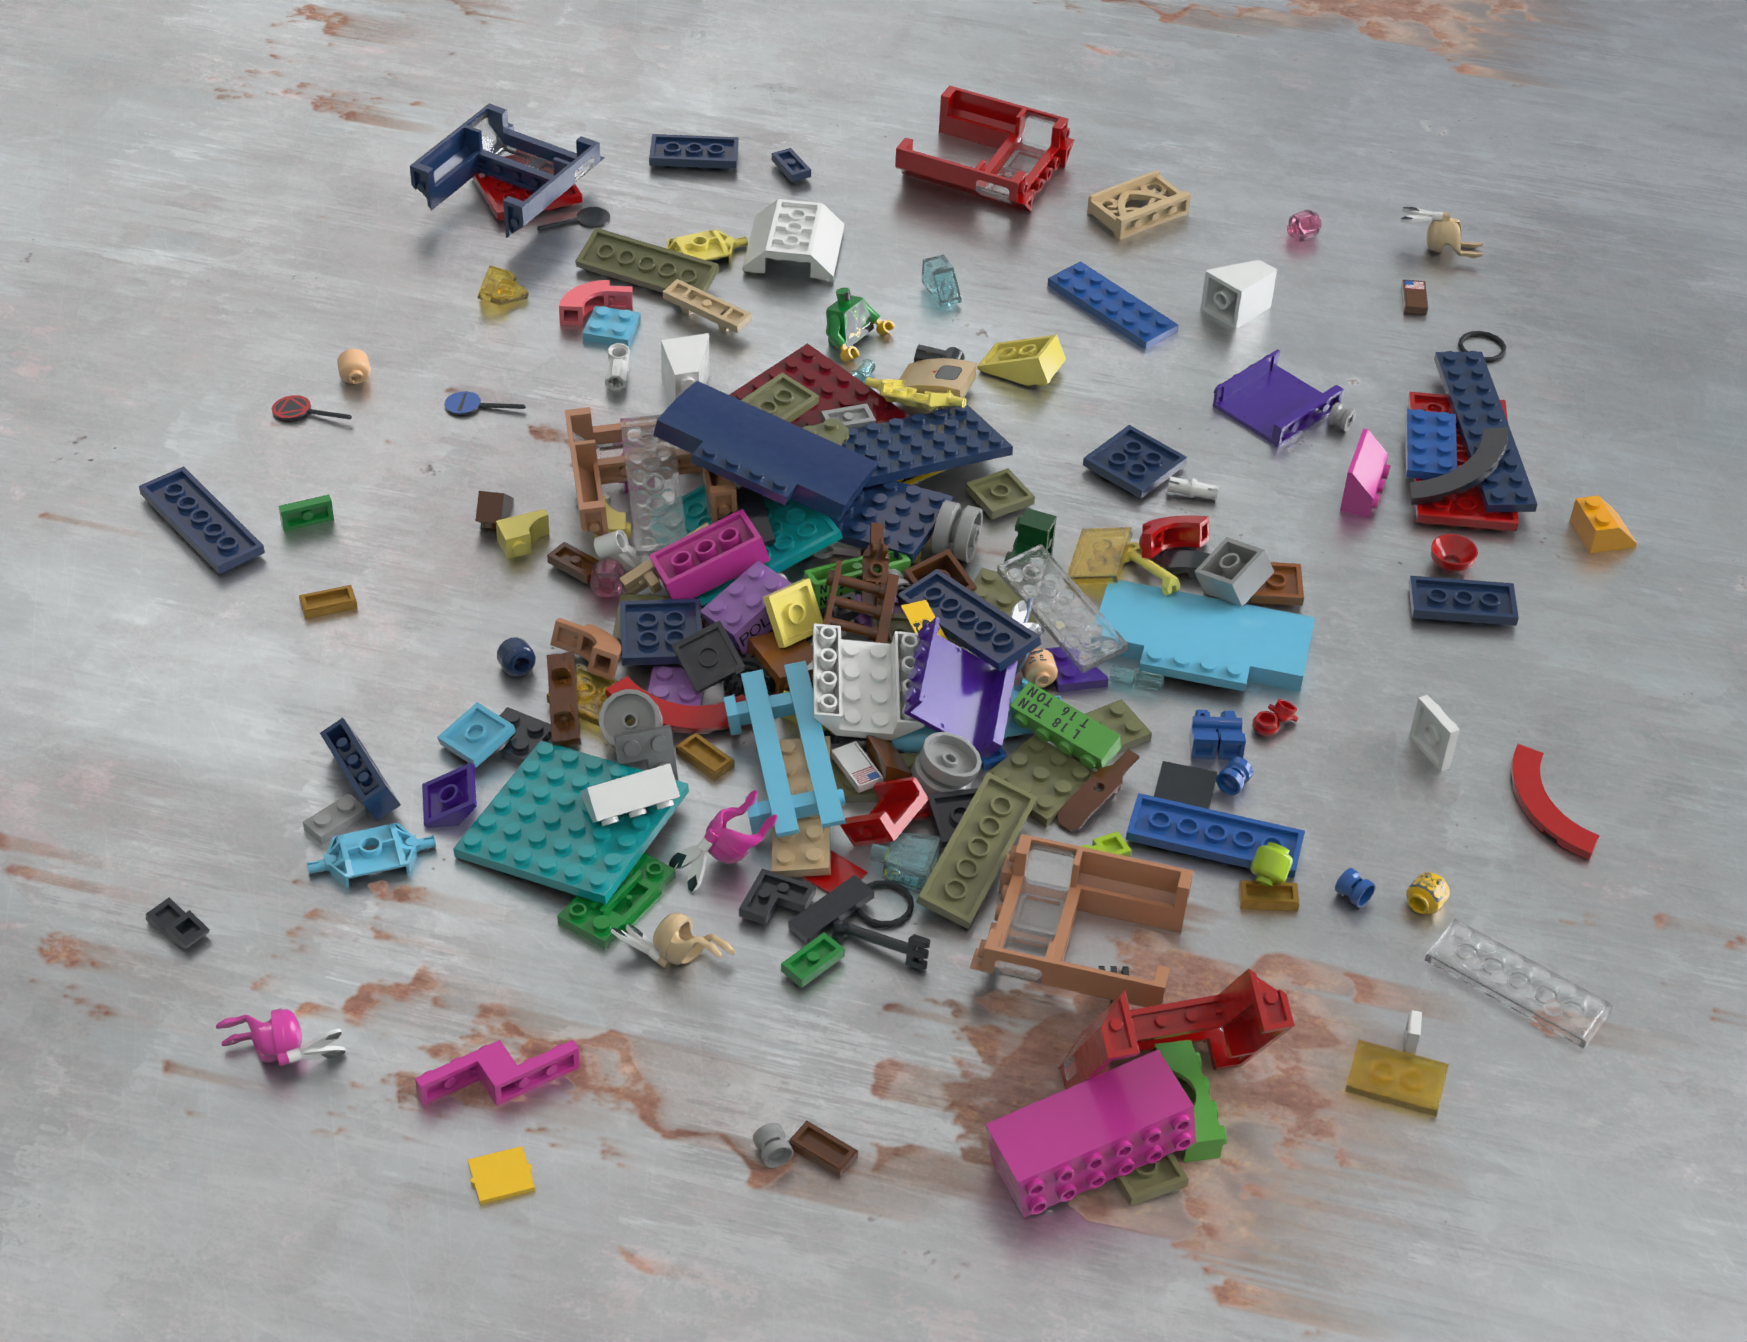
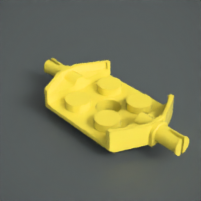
[666,229,748,263]
[865,377,967,411]

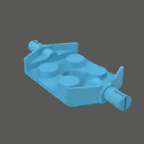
[307,823,436,887]

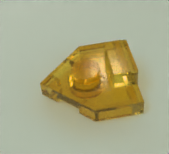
[477,265,529,305]

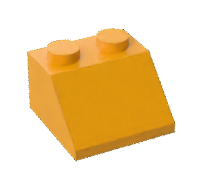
[1569,495,1637,553]

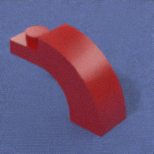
[1139,515,1209,559]

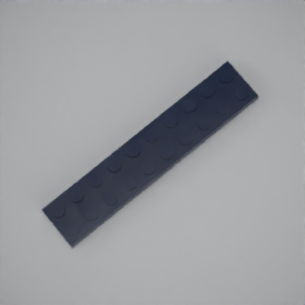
[1434,351,1538,512]

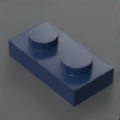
[771,148,811,182]

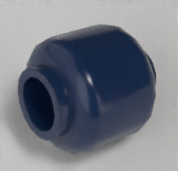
[497,637,536,677]

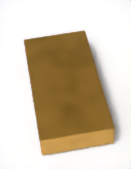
[299,585,358,619]
[676,732,735,781]
[1238,880,1300,911]

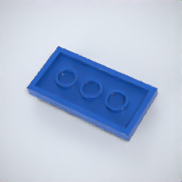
[1405,409,1457,480]

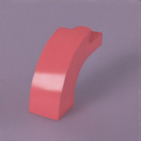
[559,280,633,326]

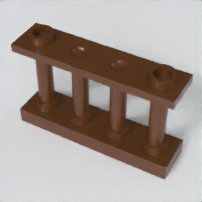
[812,560,899,649]

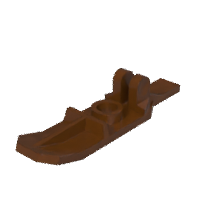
[861,522,890,617]
[1057,749,1139,832]

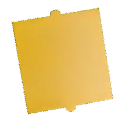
[467,1146,535,1205]

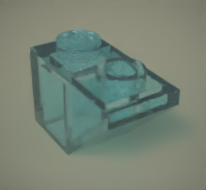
[921,254,962,307]

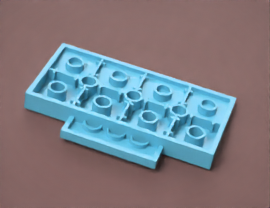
[1090,578,1315,692]

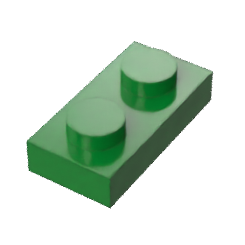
[278,494,334,532]
[781,933,845,988]

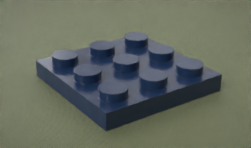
[1083,425,1187,499]
[620,598,702,666]

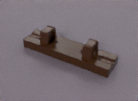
[547,651,581,747]

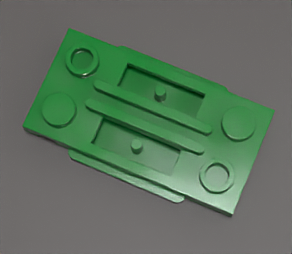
[557,853,676,949]

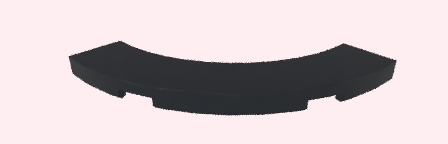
[1410,427,1508,505]

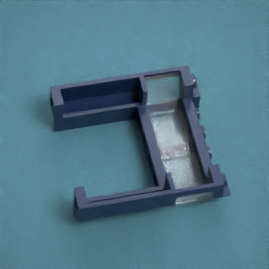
[410,103,605,238]

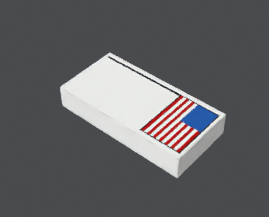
[831,741,883,793]

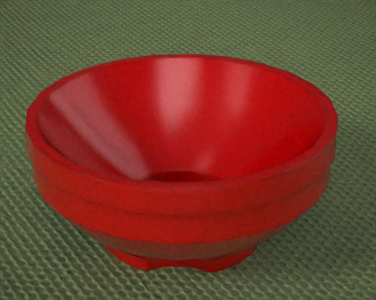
[1430,534,1478,573]

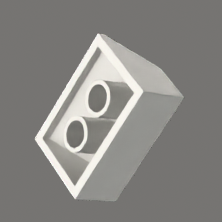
[580,763,680,826]

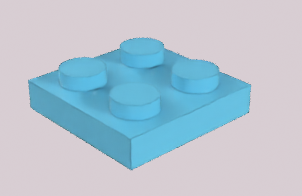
[582,306,641,347]
[437,702,516,767]

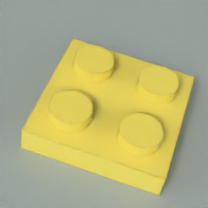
[763,578,823,648]

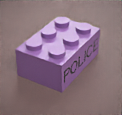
[700,561,792,655]

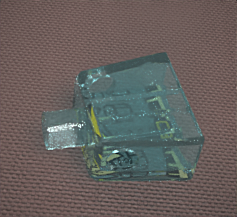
[869,833,941,894]

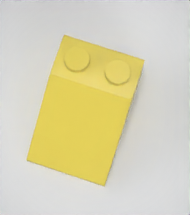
[977,334,1066,386]

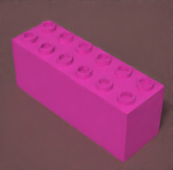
[985,1050,1196,1218]

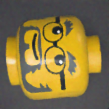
[1406,872,1450,915]

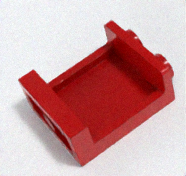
[840,777,929,847]

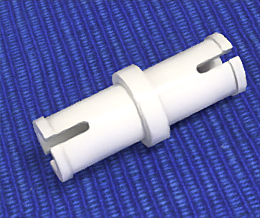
[1167,476,1219,501]

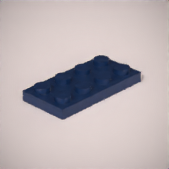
[649,134,739,170]
[1409,576,1519,626]

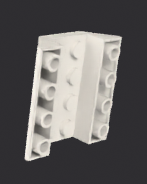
[742,199,844,280]
[813,624,925,740]

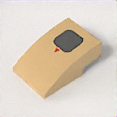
[899,358,977,398]

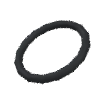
[1458,331,1507,362]
[856,880,914,927]

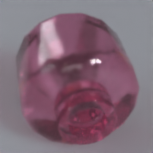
[1287,209,1322,242]
[590,559,625,598]

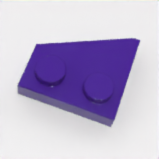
[1045,646,1109,693]

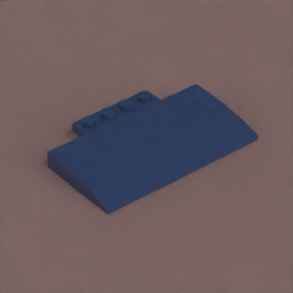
[653,381,879,521]

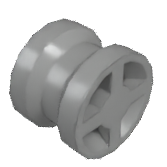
[1327,402,1356,432]

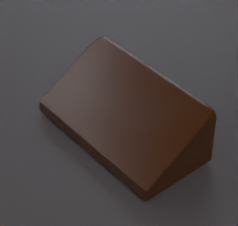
[866,735,912,781]

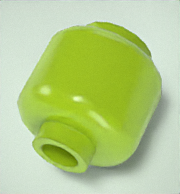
[1250,842,1293,887]

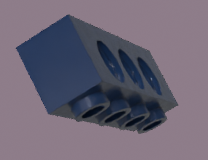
[320,717,401,821]

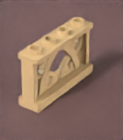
[1087,170,1191,240]

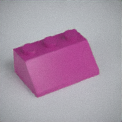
[1340,428,1391,518]

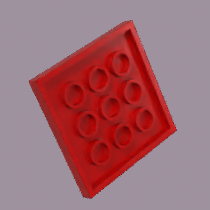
[472,156,583,220]

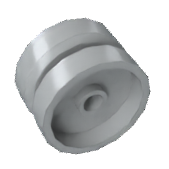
[931,500,983,563]
[599,689,663,748]
[911,732,982,795]

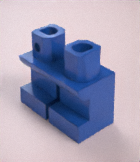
[1190,709,1246,760]

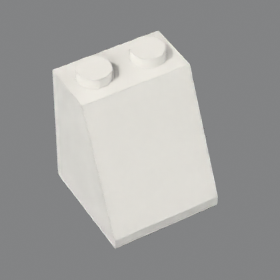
[1200,260,1277,329]
[661,333,709,404]

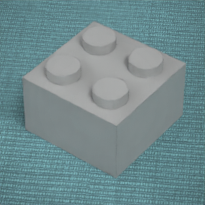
[1194,537,1274,607]

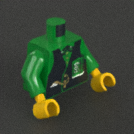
[826,287,895,362]

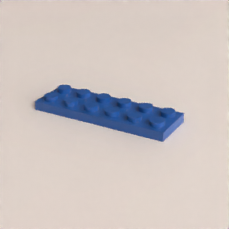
[1047,261,1179,350]
[1126,793,1305,878]

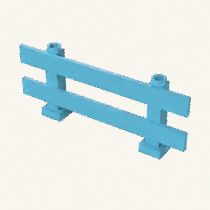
[723,660,846,838]

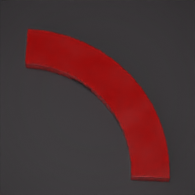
[605,676,746,734]
[1511,744,1600,860]

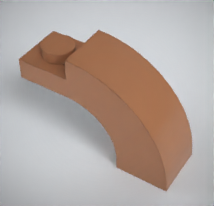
[550,618,621,680]

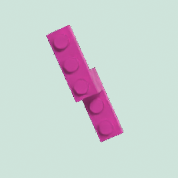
[415,1040,580,1106]

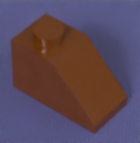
[475,491,514,530]

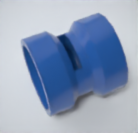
[1216,757,1254,795]
[1335,868,1376,908]

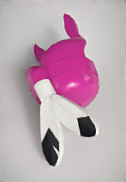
[669,790,778,892]
[216,1008,346,1066]

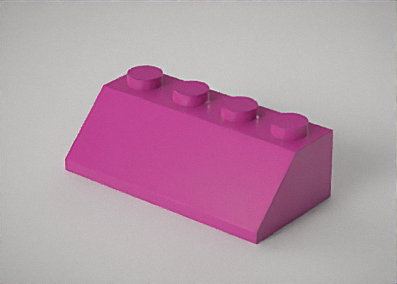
[648,509,770,599]

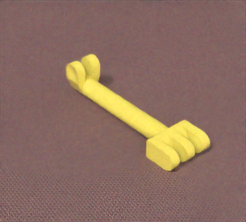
[1112,542,1180,596]

